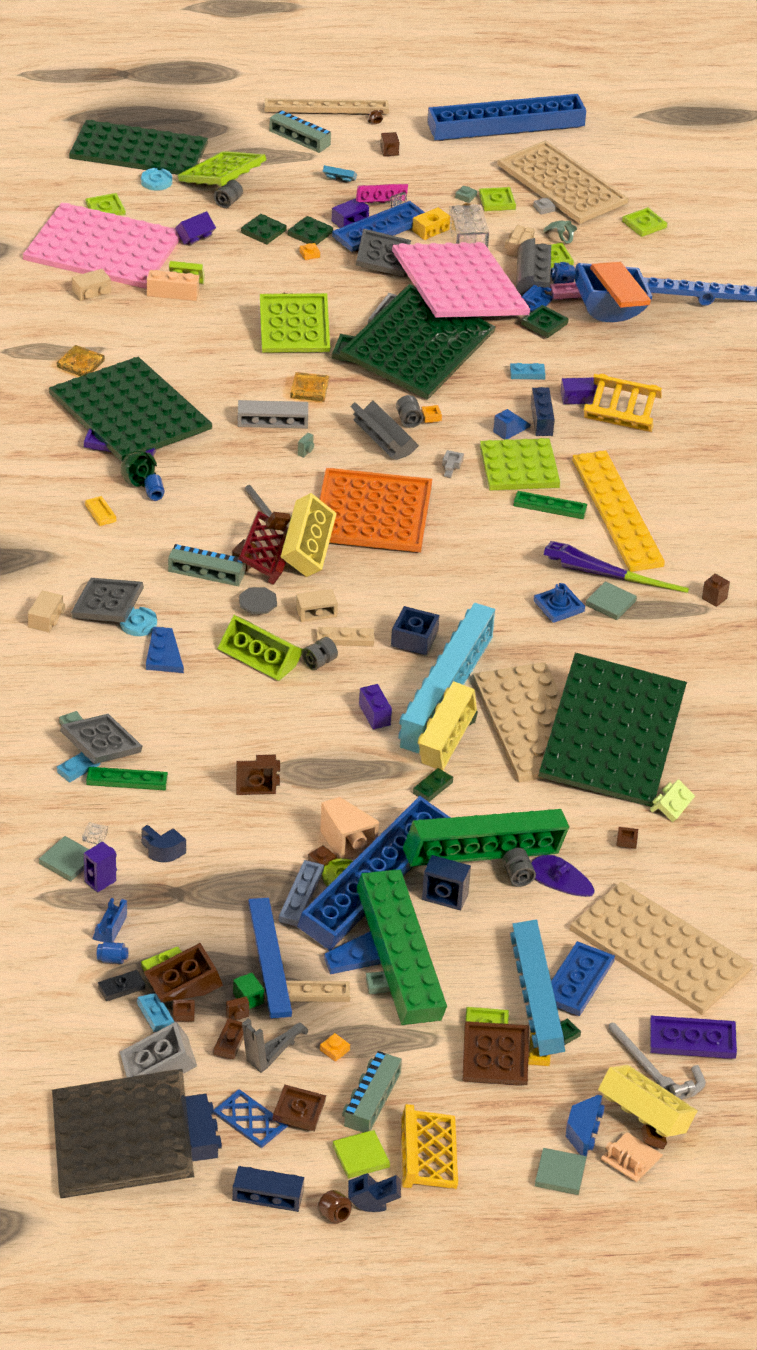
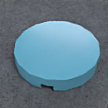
[141,168,172,191]
[120,607,157,636]

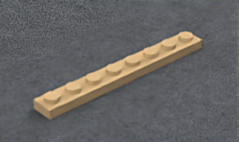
[265,98,389,114]

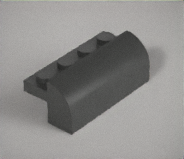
[516,238,551,296]
[350,400,419,460]

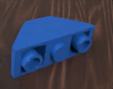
[565,1095,605,1156]

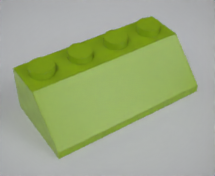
[217,615,303,681]

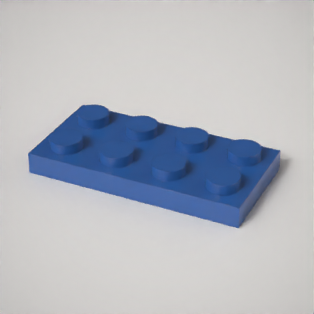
[551,941,615,1016]

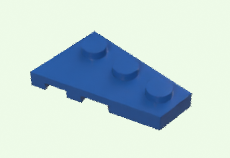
[146,626,184,673]
[324,931,381,974]

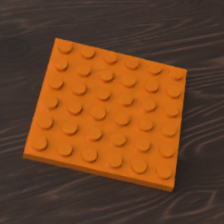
[320,468,433,552]

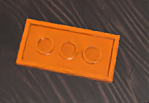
[590,261,651,307]

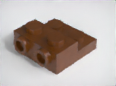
[236,754,280,795]

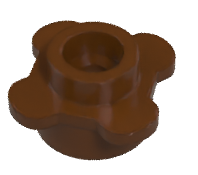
[367,110,384,124]

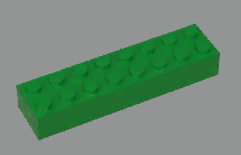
[403,809,570,866]
[357,869,447,1025]

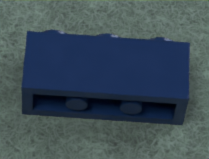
[531,387,555,436]
[180,1093,222,1162]
[232,1166,305,1212]

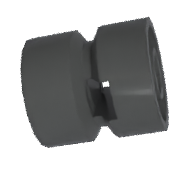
[214,180,243,208]
[396,395,423,428]
[302,637,338,670]
[502,848,536,887]

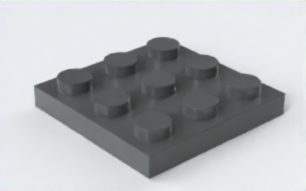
[356,229,411,277]
[71,577,144,622]
[60,714,143,764]

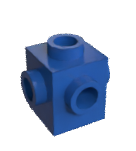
[550,262,575,284]

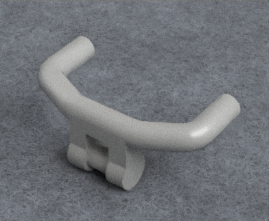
[670,1065,706,1100]

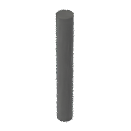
[245,485,272,517]

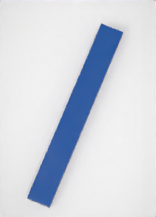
[248,897,292,1019]

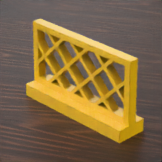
[401,1104,458,1189]

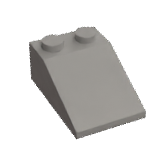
[120,1022,197,1085]

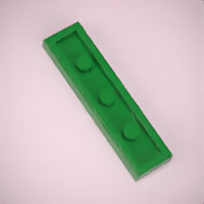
[513,491,588,520]
[86,767,168,791]

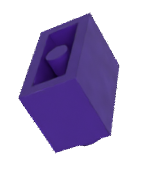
[331,198,369,228]
[175,211,216,245]
[560,377,597,405]
[359,684,392,730]
[84,841,117,893]

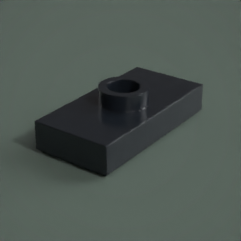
[98,970,145,1002]

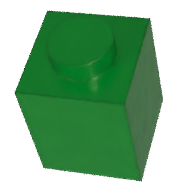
[233,973,264,1009]

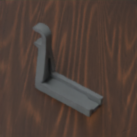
[242,1018,308,1073]

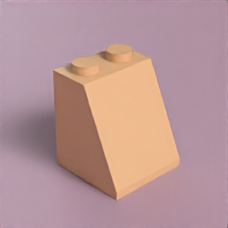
[320,797,379,860]

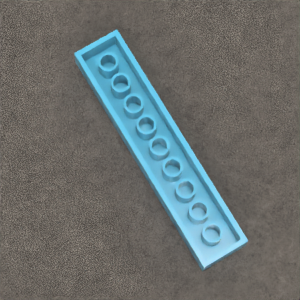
[398,603,495,753]

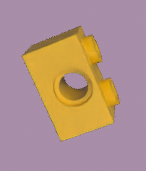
[412,207,451,240]

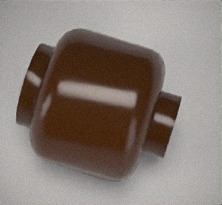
[318,1190,352,1224]

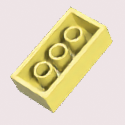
[281,493,337,577]
[418,681,477,770]
[598,1065,698,1137]

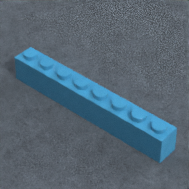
[510,919,565,1056]

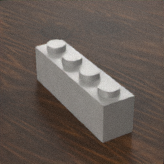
[238,400,308,429]

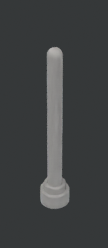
[609,1022,676,1092]

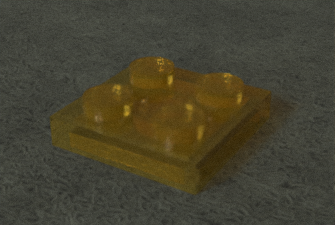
[57,345,105,376]
[290,372,329,402]

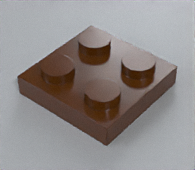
[272,1084,327,1132]

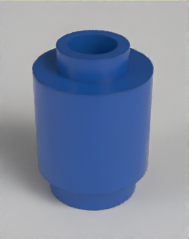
[144,474,165,501]
[97,942,129,964]

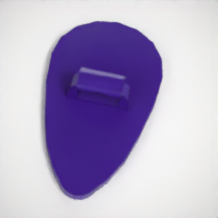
[531,855,595,897]

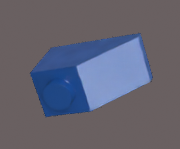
[493,409,531,440]

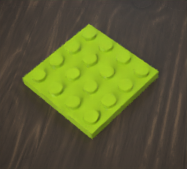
[178,151,267,186]
[260,293,330,353]
[480,438,560,491]

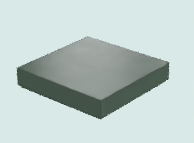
[585,581,637,620]
[39,836,89,881]
[535,1148,587,1195]

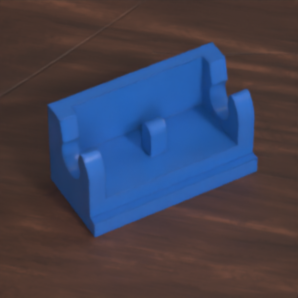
[521,285,553,314]
[93,898,127,942]

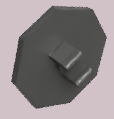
[239,587,277,614]

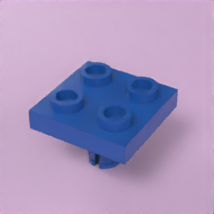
[534,583,585,623]

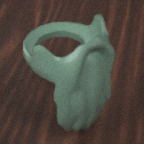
[543,220,577,244]

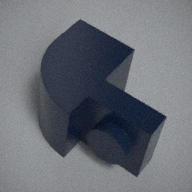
[141,825,186,862]
[348,1173,401,1212]

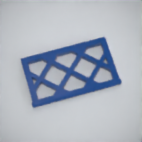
[214,1089,288,1148]

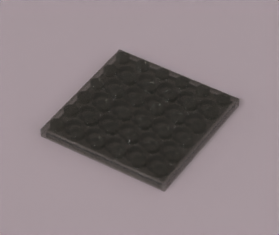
[52,1069,195,1199]

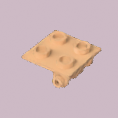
[601,1132,663,1182]

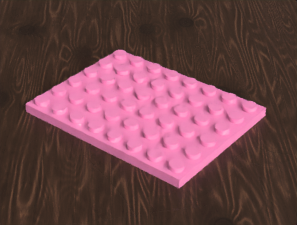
[23,203,180,289]
[392,242,530,317]

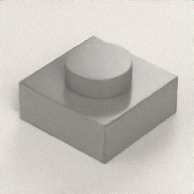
[533,198,555,215]

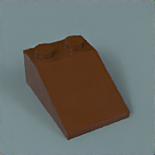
[144,943,223,1002]

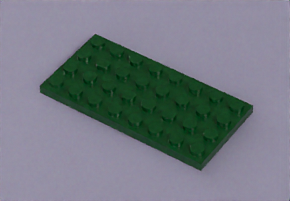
[69,120,208,175]

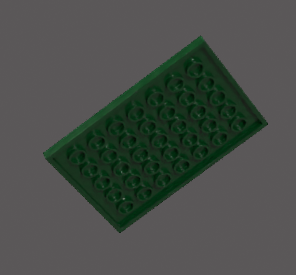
[340,284,496,400]
[49,356,212,462]
[538,652,687,807]

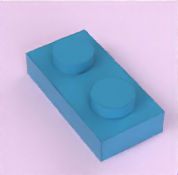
[323,165,357,182]
[510,363,545,380]
[57,752,100,783]
[137,993,174,1032]

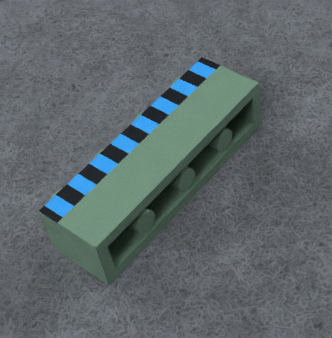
[269,110,331,153]
[168,544,246,587]
[342,1051,402,1133]

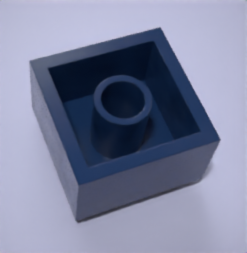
[391,606,440,655]
[422,855,471,911]

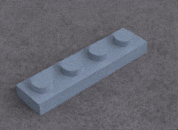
[279,860,324,926]

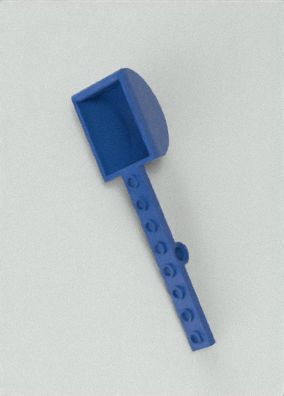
[575,263,757,322]

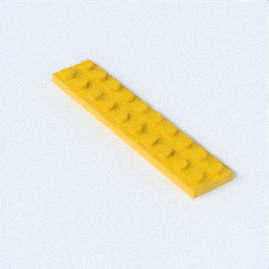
[572,450,665,572]

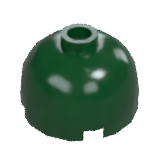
[121,451,157,487]

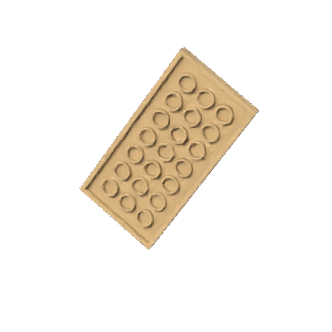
[497,140,629,224]
[472,662,562,782]
[570,881,753,1015]

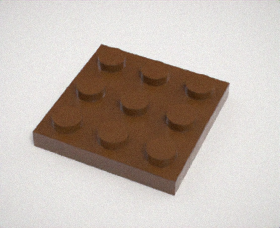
[462,1021,529,1085]

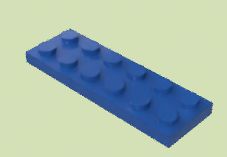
[332,201,425,252]

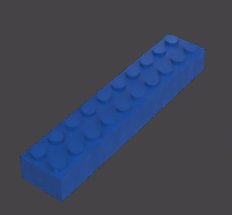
[427,94,587,140]
[297,796,451,951]

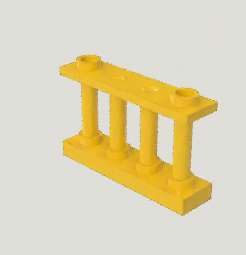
[584,374,662,432]

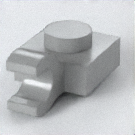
[442,450,464,478]

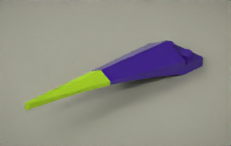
[544,541,689,593]

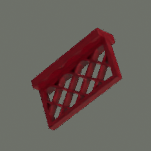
[238,511,288,585]

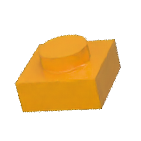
[299,243,320,260]
[421,405,442,423]
[320,1033,350,1062]

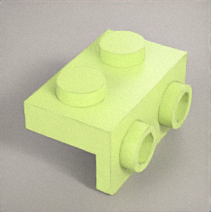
[650,779,695,822]

